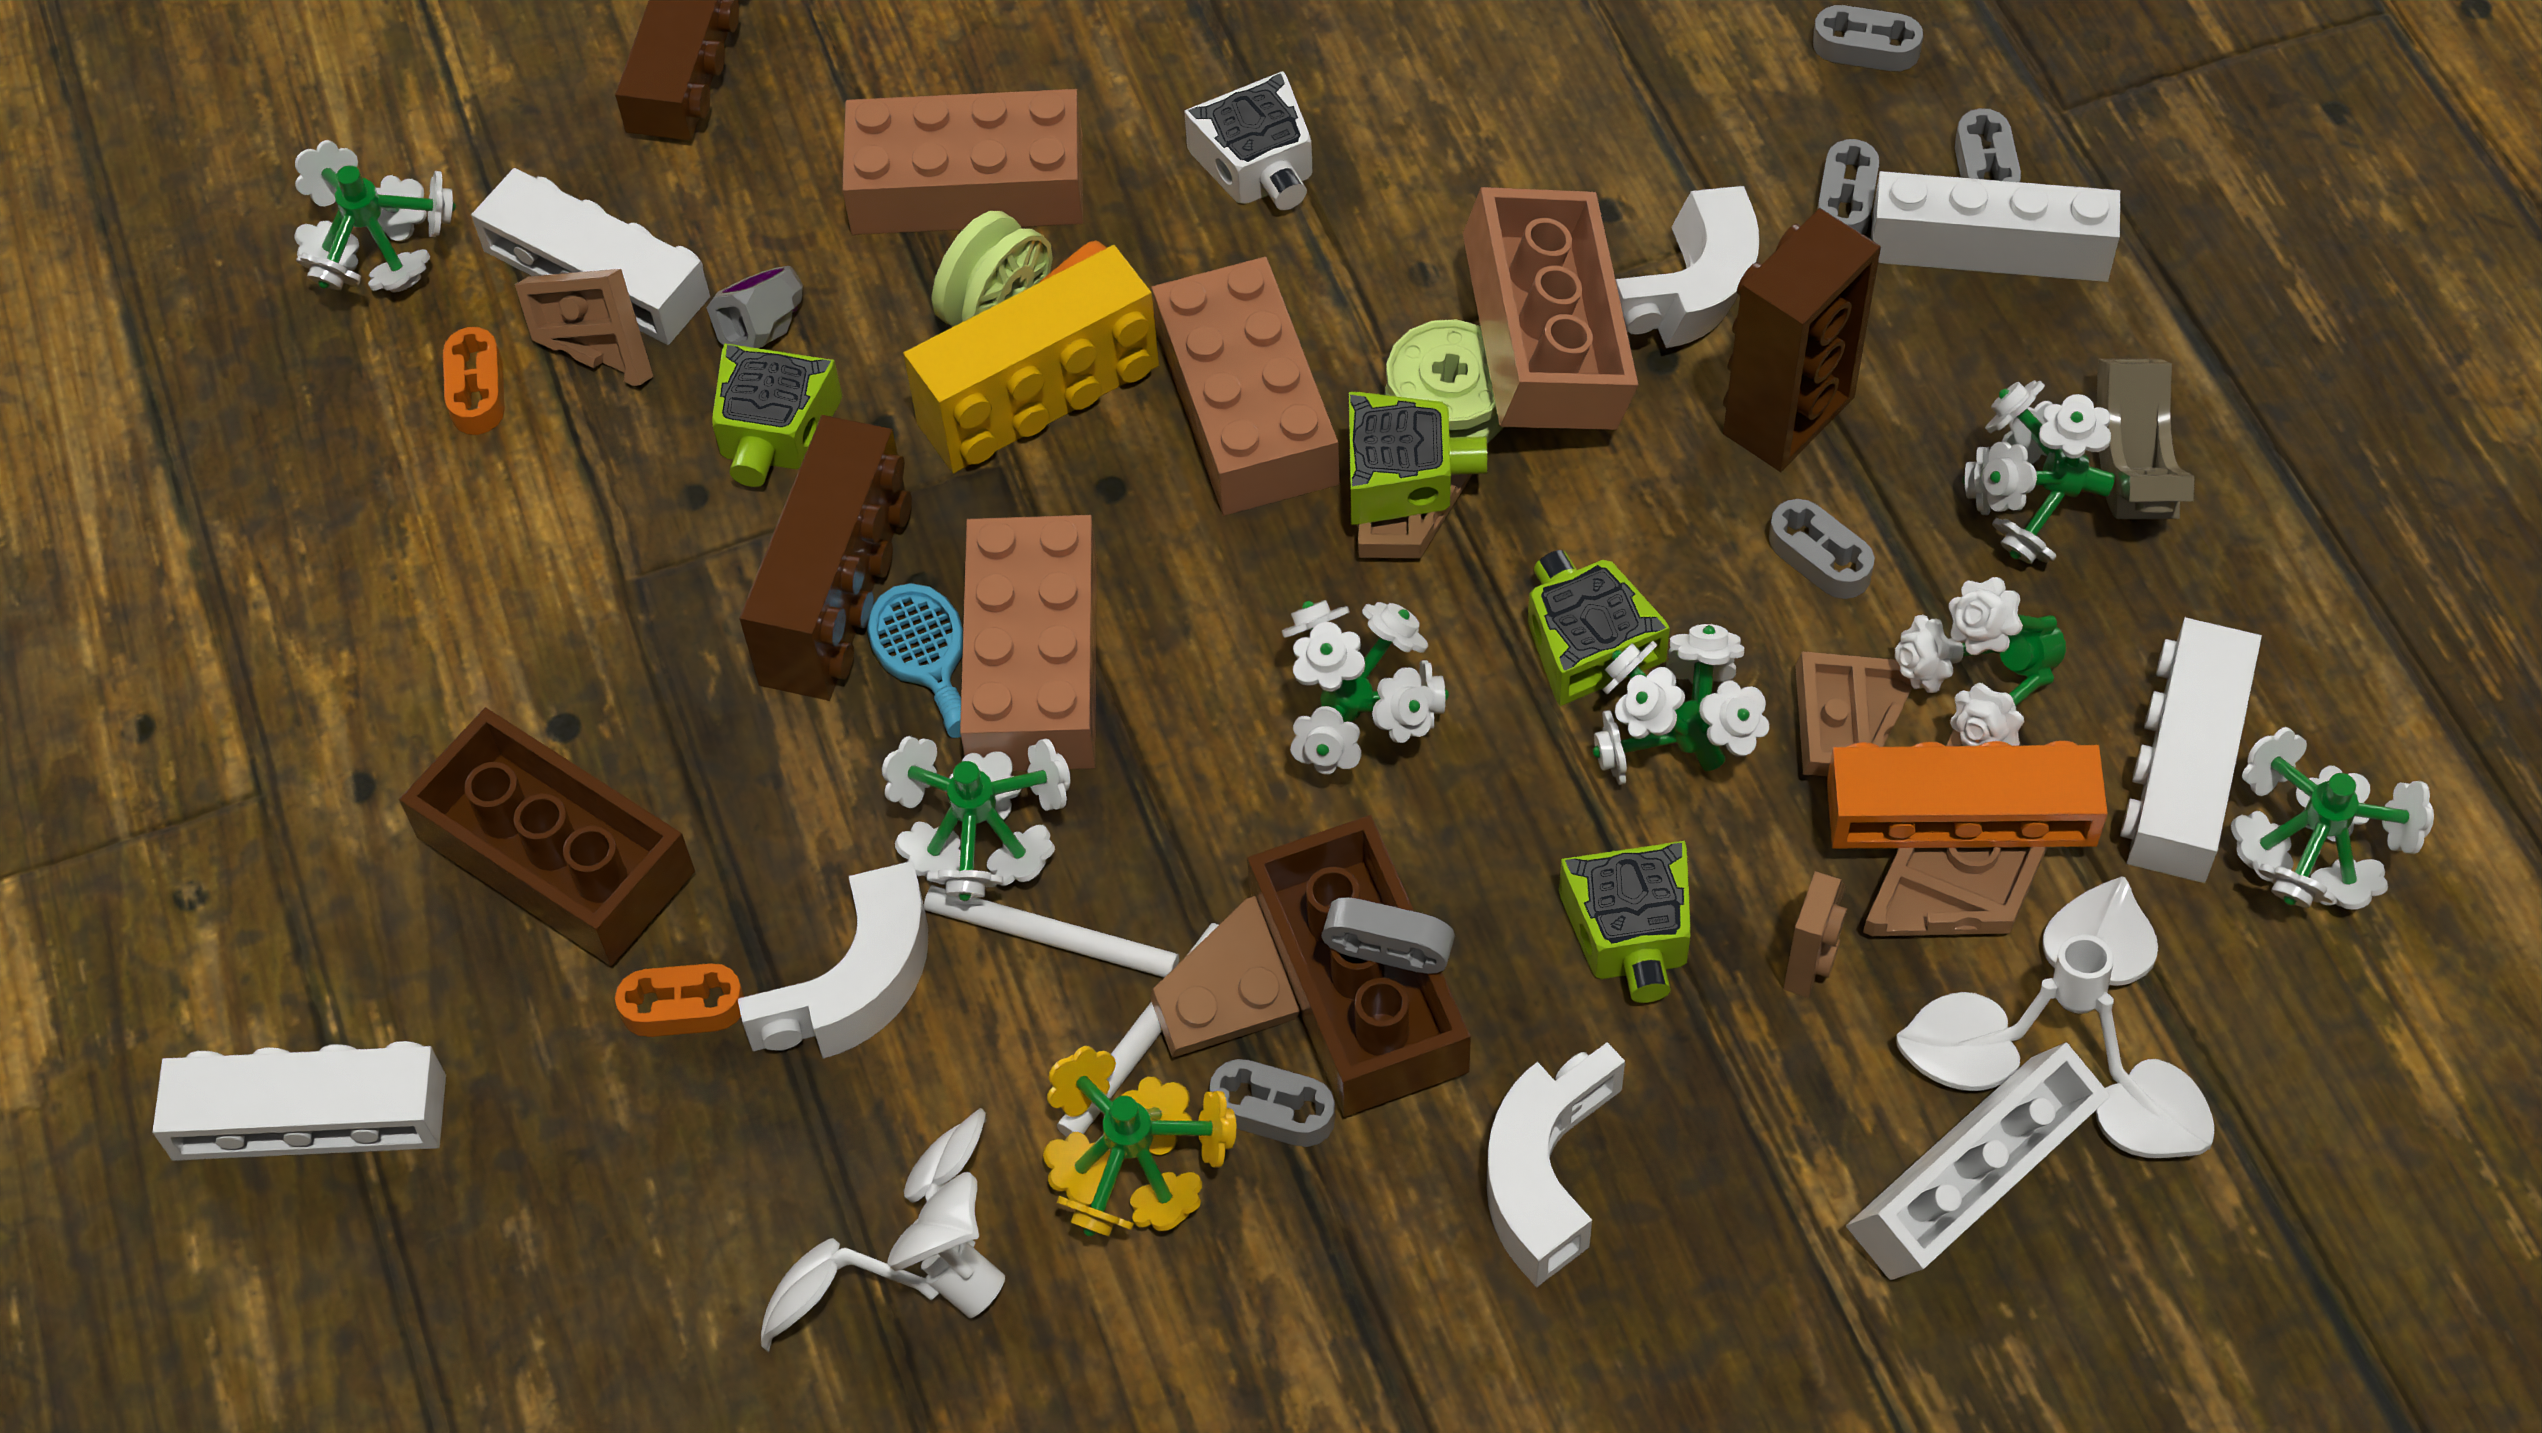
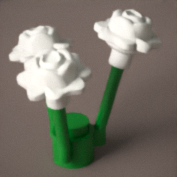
[1895,577,2066,746]

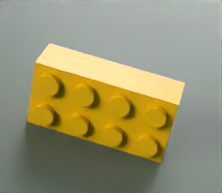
[903,245,1159,474]

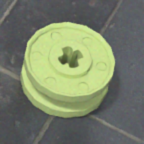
[931,211,1053,327]
[1385,319,1504,443]

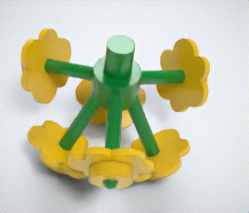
[1043,1046,1237,1237]

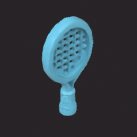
[867,583,963,738]

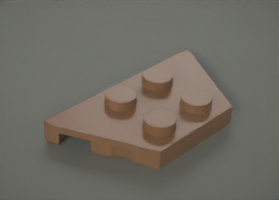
[1863,729,2048,936]

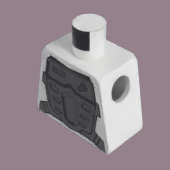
[1184,71,1313,210]

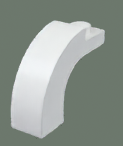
[1615,186,1759,348]
[738,861,928,1058]
[1487,1042,1625,1288]

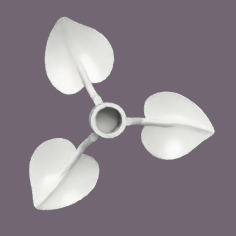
[1896,877,2214,1158]
[761,1108,1005,1352]

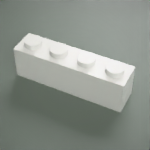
[471,168,710,345]
[1871,171,2120,282]
[2120,617,2262,883]
[152,1041,446,1161]
[1846,1042,2111,1280]

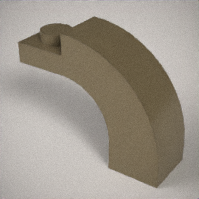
[2097,358,2194,519]

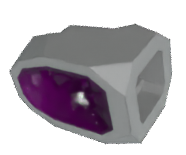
[706,266,803,348]

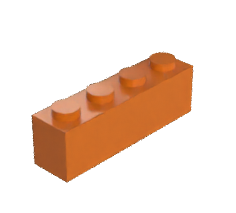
[1827,741,2108,849]

